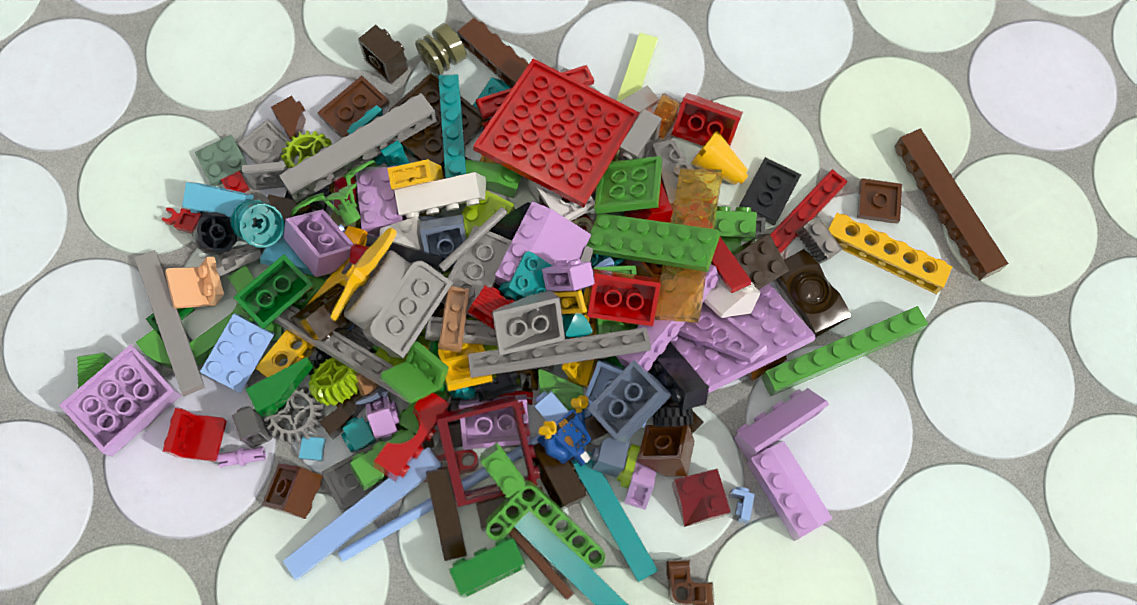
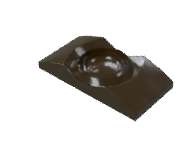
[776,249,851,338]

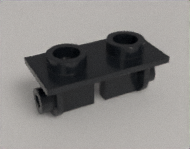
[474,371,522,403]

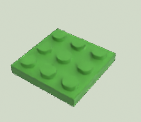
[594,156,662,214]

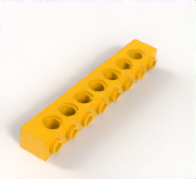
[255,237,367,378]

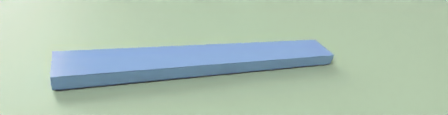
[283,447,443,580]

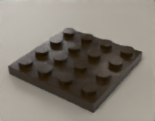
[384,73,489,166]

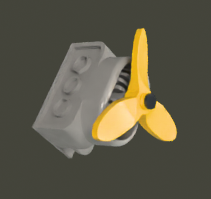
[330,228,453,358]

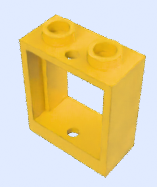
[387,159,444,190]

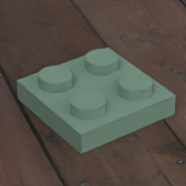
[195,135,248,187]

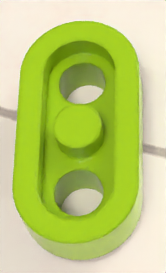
[617,444,640,489]

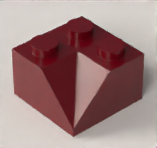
[672,468,731,527]

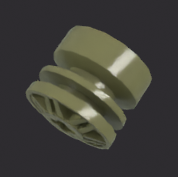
[415,23,467,77]

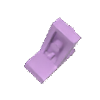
[624,446,656,510]

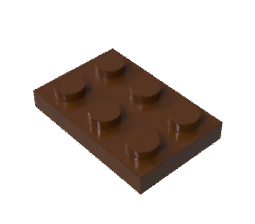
[317,75,390,138]

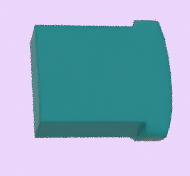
[562,313,592,338]

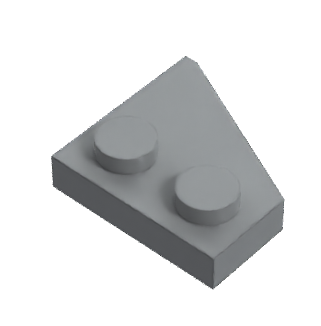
[216,245,263,276]

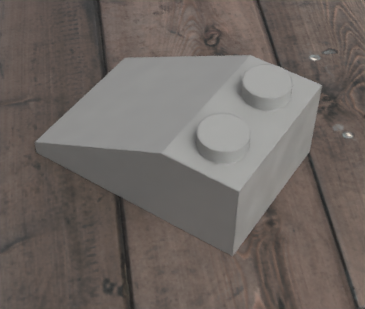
[492,291,565,355]

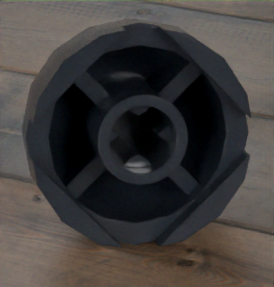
[192,212,238,255]

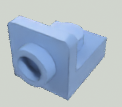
[729,487,755,523]

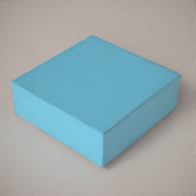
[299,436,326,461]

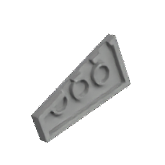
[653,140,711,208]

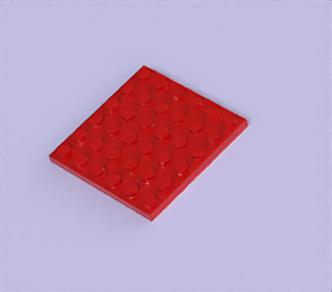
[473,58,640,208]

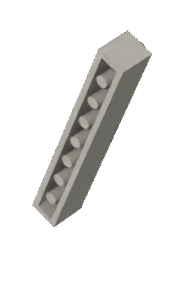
[279,93,436,204]

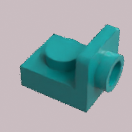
[381,140,410,167]

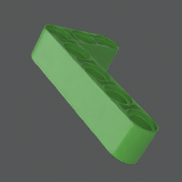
[485,481,606,568]

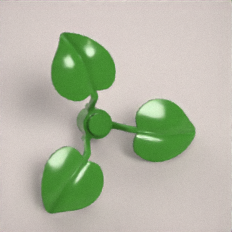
[291,160,377,225]

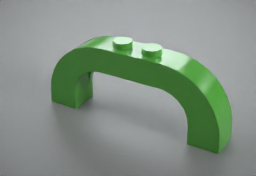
[136,265,255,369]

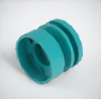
[231,199,284,248]

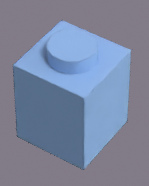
[534,391,568,423]

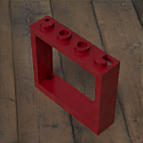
[436,395,540,507]

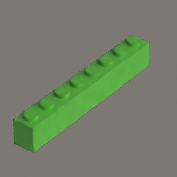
[761,306,928,397]

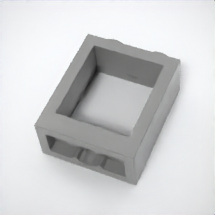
[618,109,662,161]

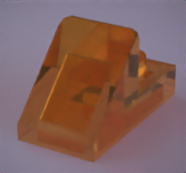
[654,93,682,139]

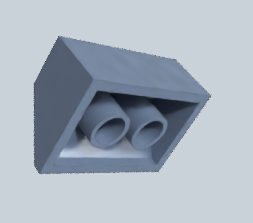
[587,360,672,443]

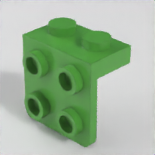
[710,206,757,237]
[381,341,449,403]

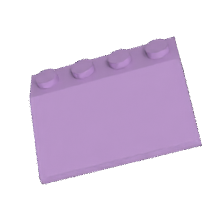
[495,201,591,286]
[59,344,182,457]

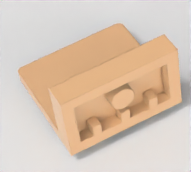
[165,257,224,308]

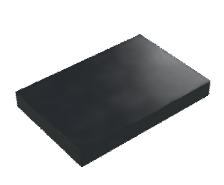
[739,157,802,226]

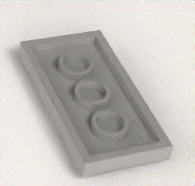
[439,225,512,320]

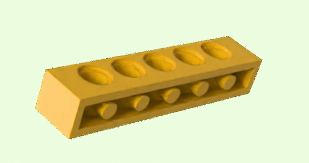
[828,213,952,295]

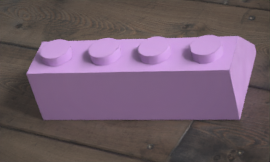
[734,388,829,460]
[747,441,833,541]

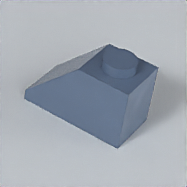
[591,436,630,477]

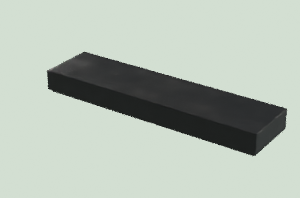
[366,234,446,274]

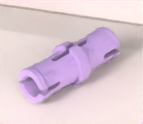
[217,446,266,468]

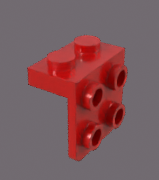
[162,408,227,462]

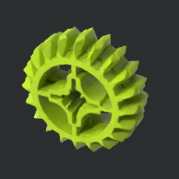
[281,130,333,168]
[308,357,358,406]

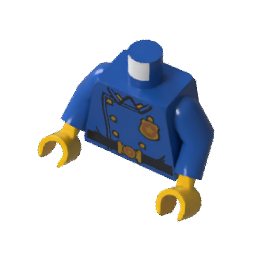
[537,395,591,467]

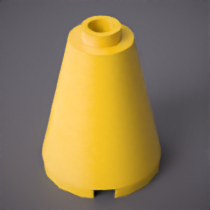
[691,131,748,185]

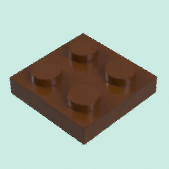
[857,178,902,224]

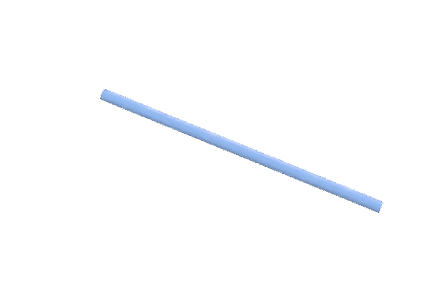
[338,405,593,562]

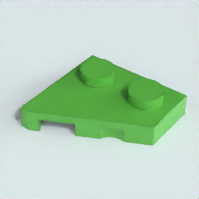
[538,369,584,410]

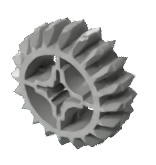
[263,386,324,444]

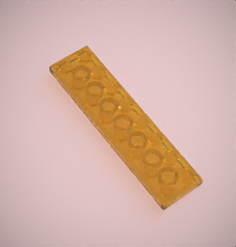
[655,169,723,323]

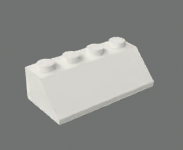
[394,172,486,219]

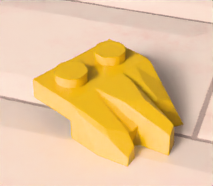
[438,343,492,391]

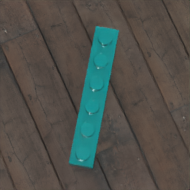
[439,74,466,178]

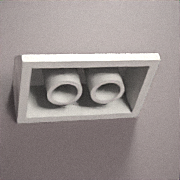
[704,264,761,318]

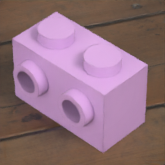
[542,259,595,291]
[366,393,399,439]

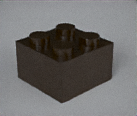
[358,24,408,84]
[731,234,789,290]

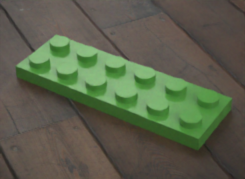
[586,213,720,272]

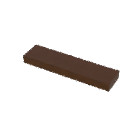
[508,527,574,600]

